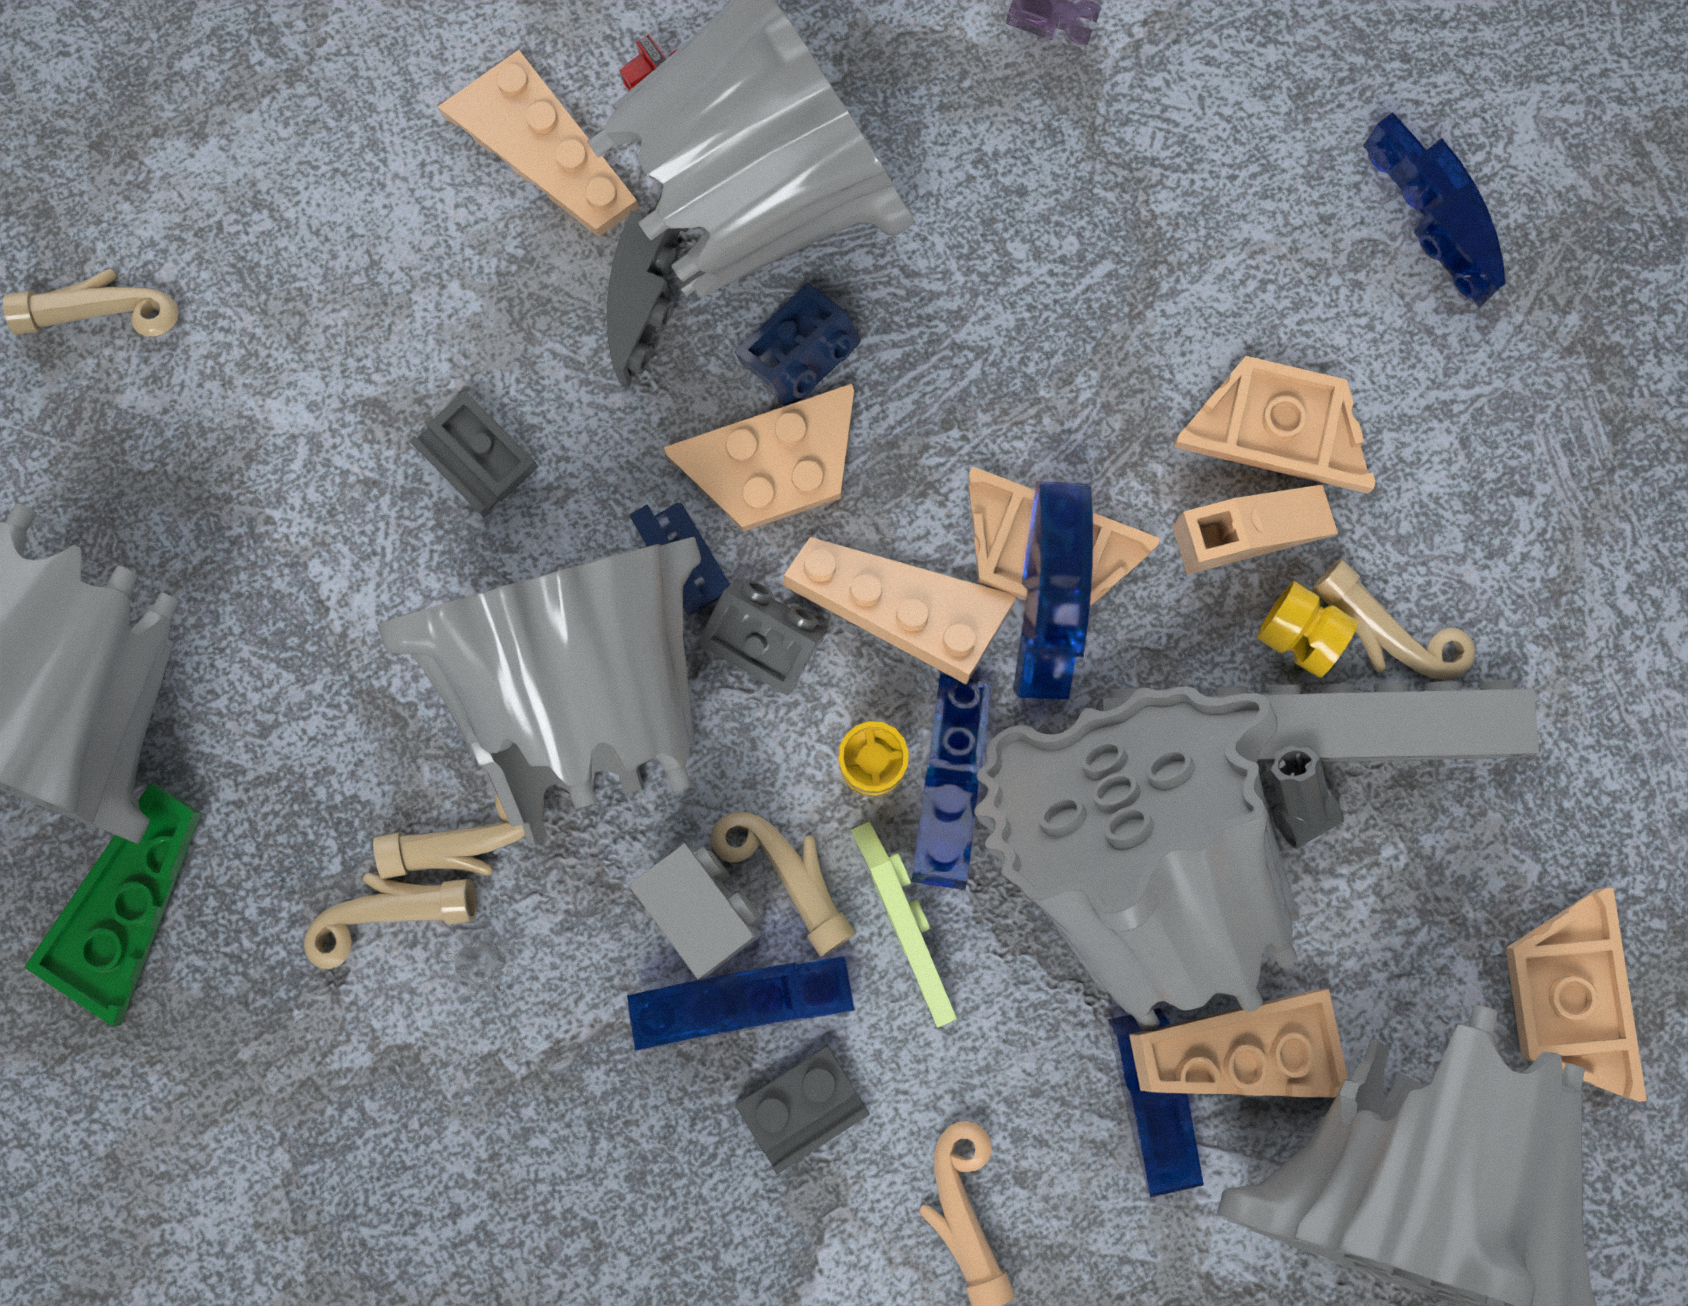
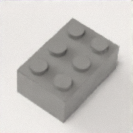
[628,843,763,979]

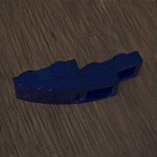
[1363,112,1506,307]
[1013,481,1093,700]
[911,674,992,890]
[626,956,855,1052]

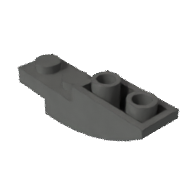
[606,191,689,387]

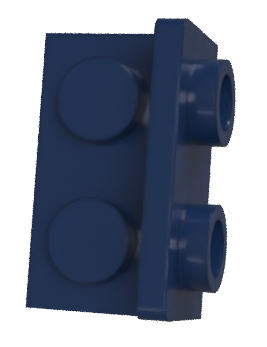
[734,283,861,406]
[629,503,730,617]

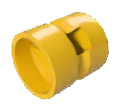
[1256,581,1359,678]
[838,721,909,797]

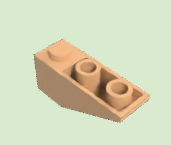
[1172,485,1338,575]

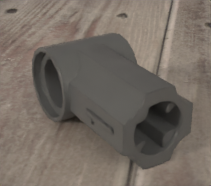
[1270,745,1344,849]

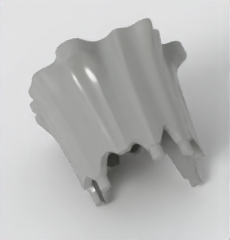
[587,0,916,298]
[0,503,180,844]
[377,537,701,844]
[974,686,1300,1031]
[1216,1005,1597,1306]

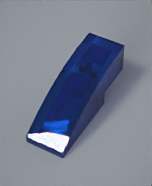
[1107,1008,1204,1198]

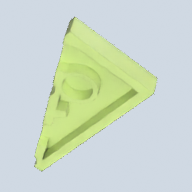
[851,821,957,1028]

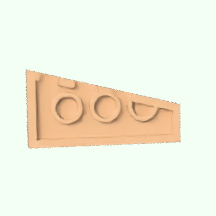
[438,50,639,237]
[783,537,1017,684]
[1129,989,1348,1098]

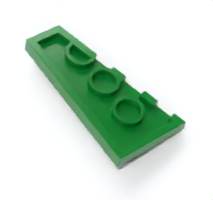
[24,783,201,1026]

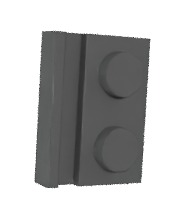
[409,390,539,518]
[735,1045,870,1174]

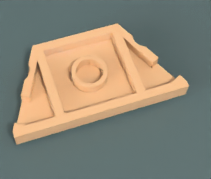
[1173,356,1375,494]
[664,384,854,532]
[968,466,1161,620]
[1506,888,1647,1102]

